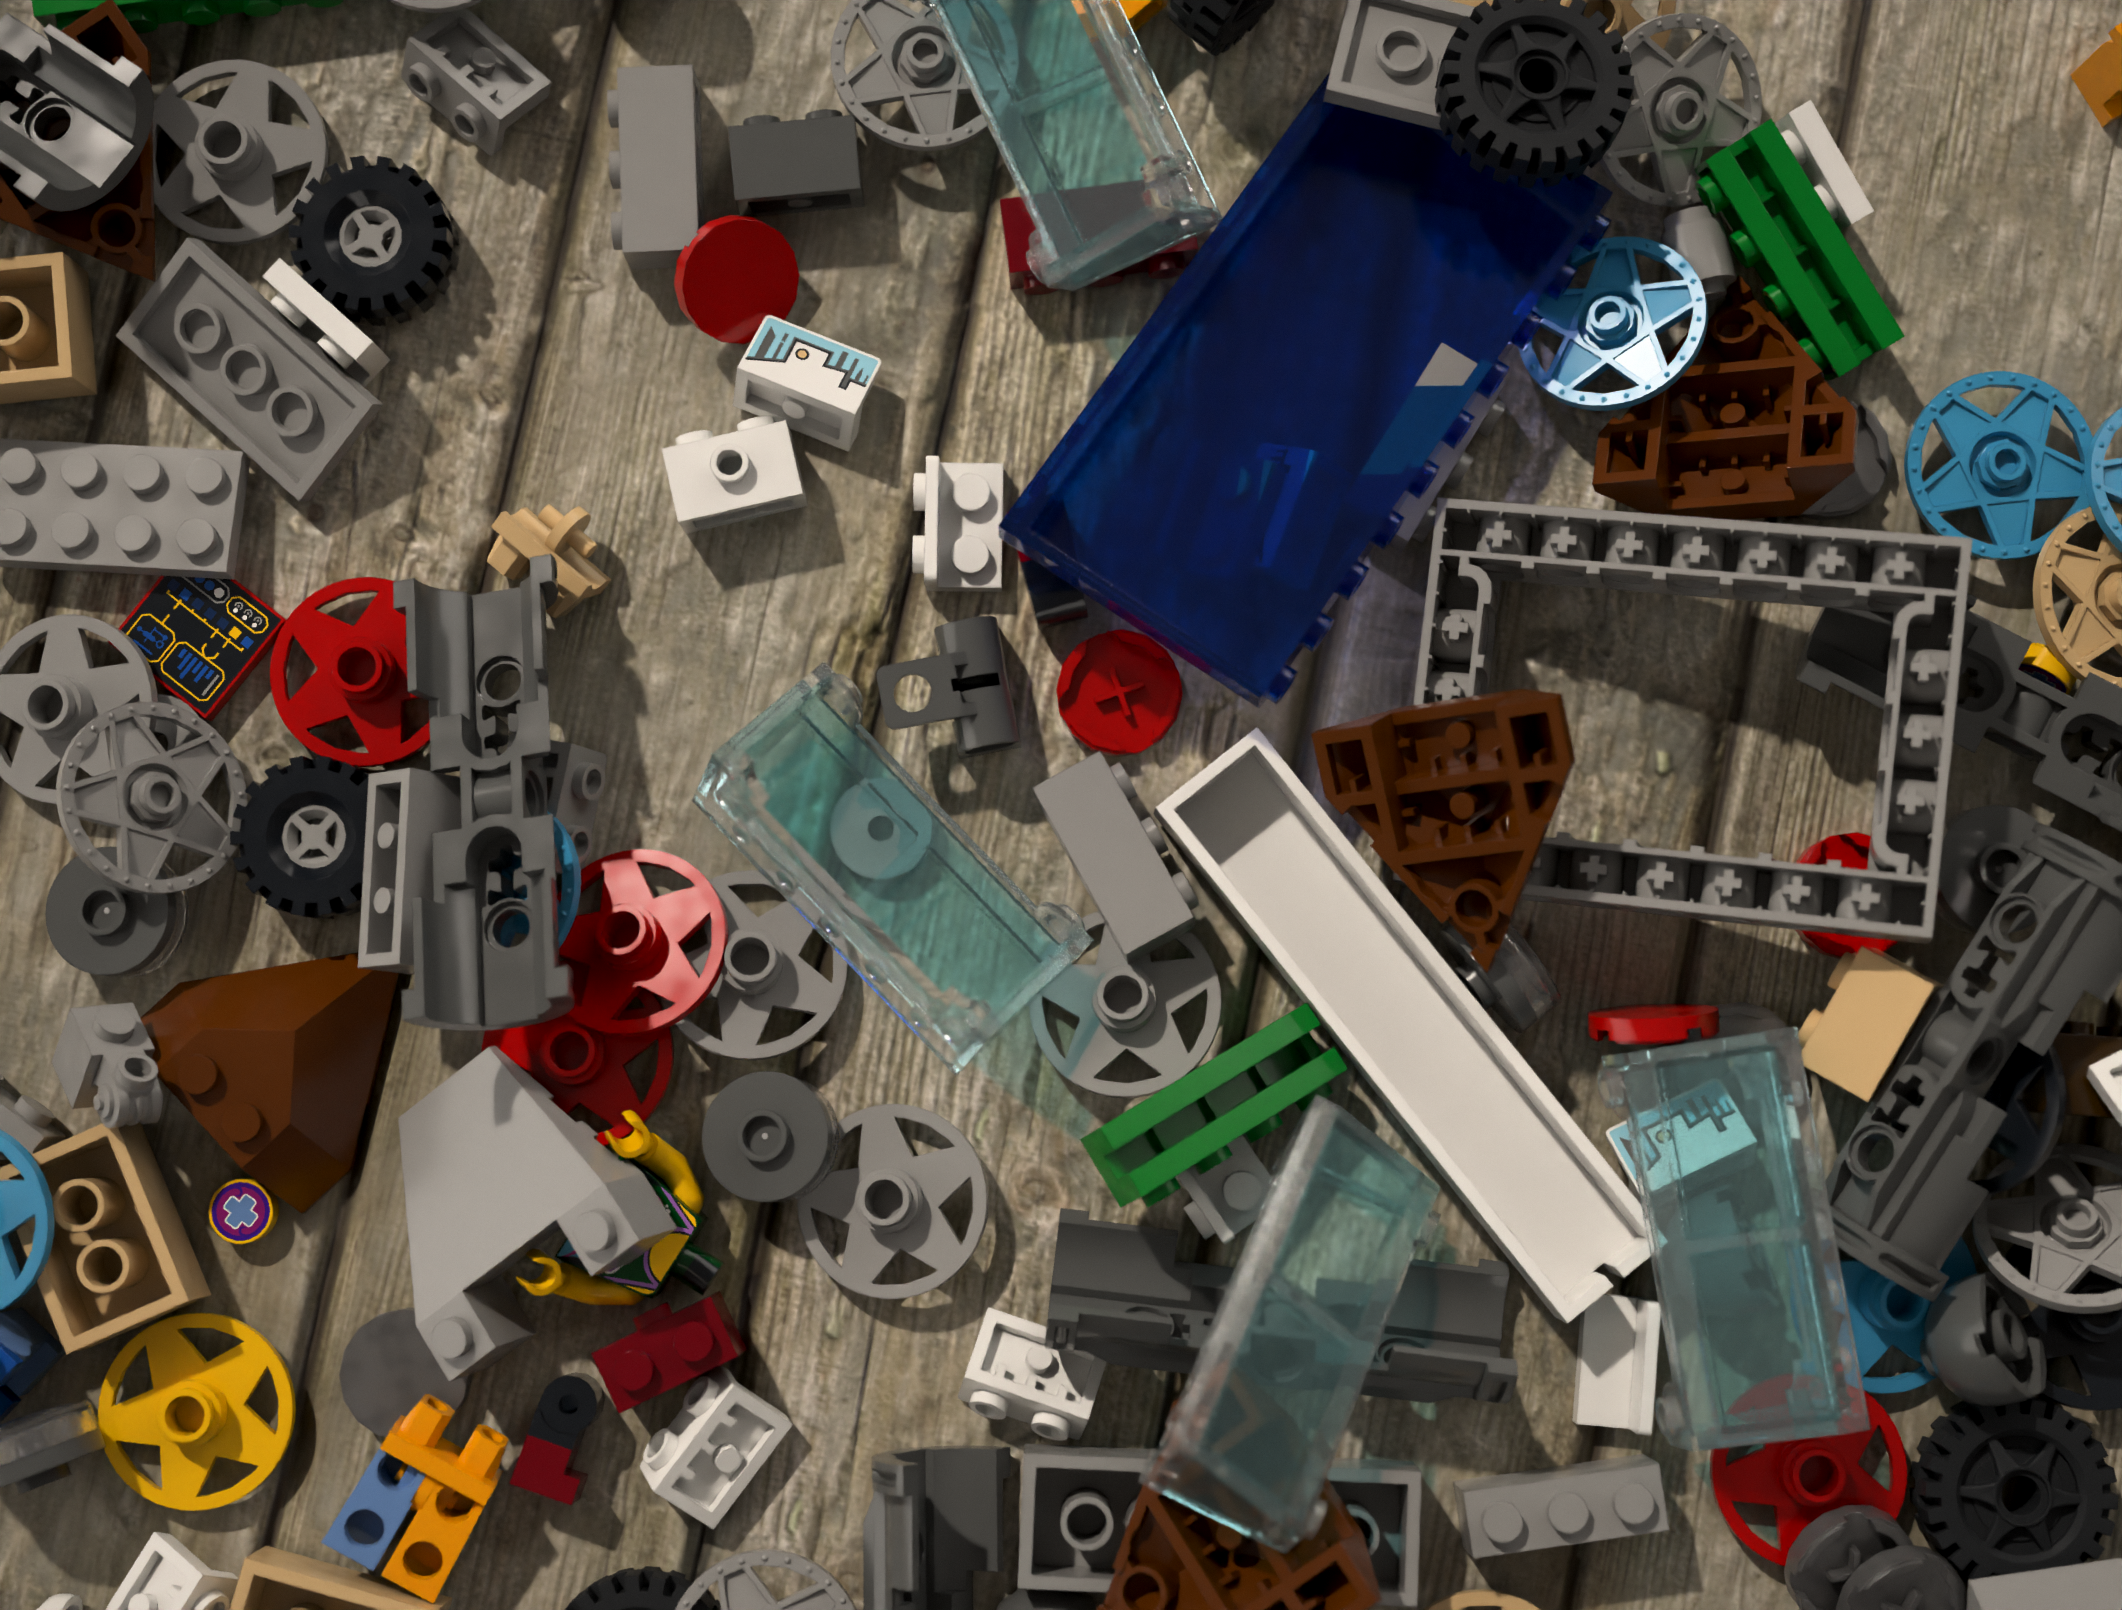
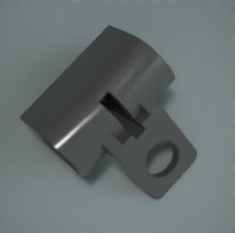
[877,616,1021,759]

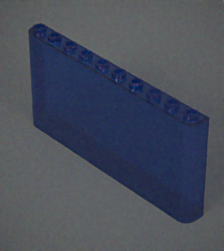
[998,70,1613,708]

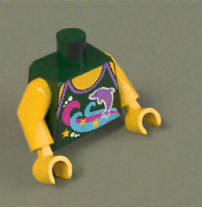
[516,1110,724,1305]

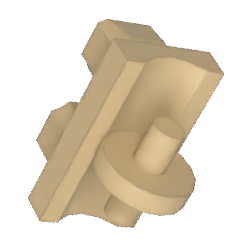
[487,504,611,618]

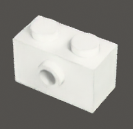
[661,416,808,534]

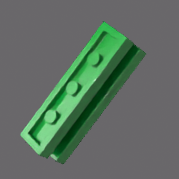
[1694,118,1905,381]
[1080,1002,1348,1208]

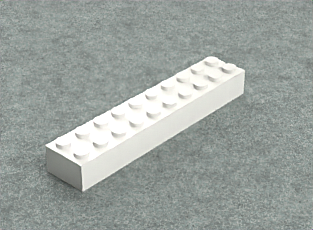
[1153,727,1670,1323]

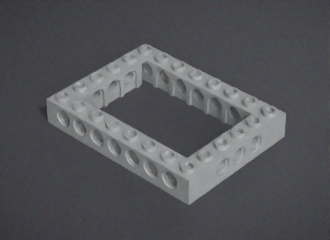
[1393,498,1973,944]

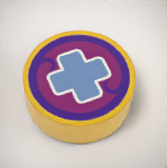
[2018,643,2077,695]
[208,1178,279,1244]

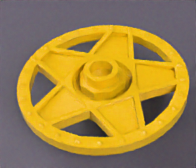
[98,1312,296,1511]

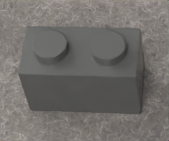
[728,109,865,217]

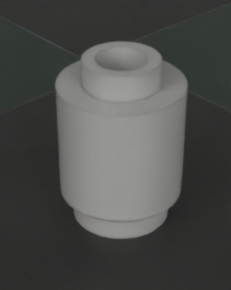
[1661,205,1737,303]

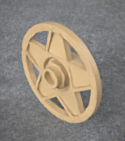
[2033,502,2122,688]

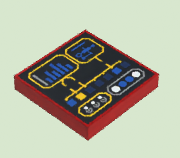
[108,576,287,721]

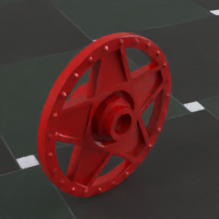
[270,577,430,767]
[557,849,729,1037]
[481,959,674,1147]
[1710,1371,1907,1566]

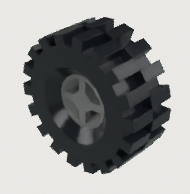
[288,156,460,326]
[230,755,369,920]

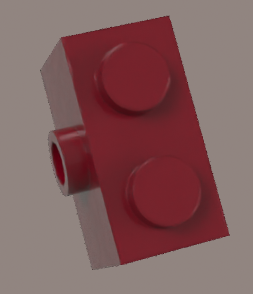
[591,1291,746,1414]

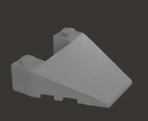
[398,1046,677,1382]

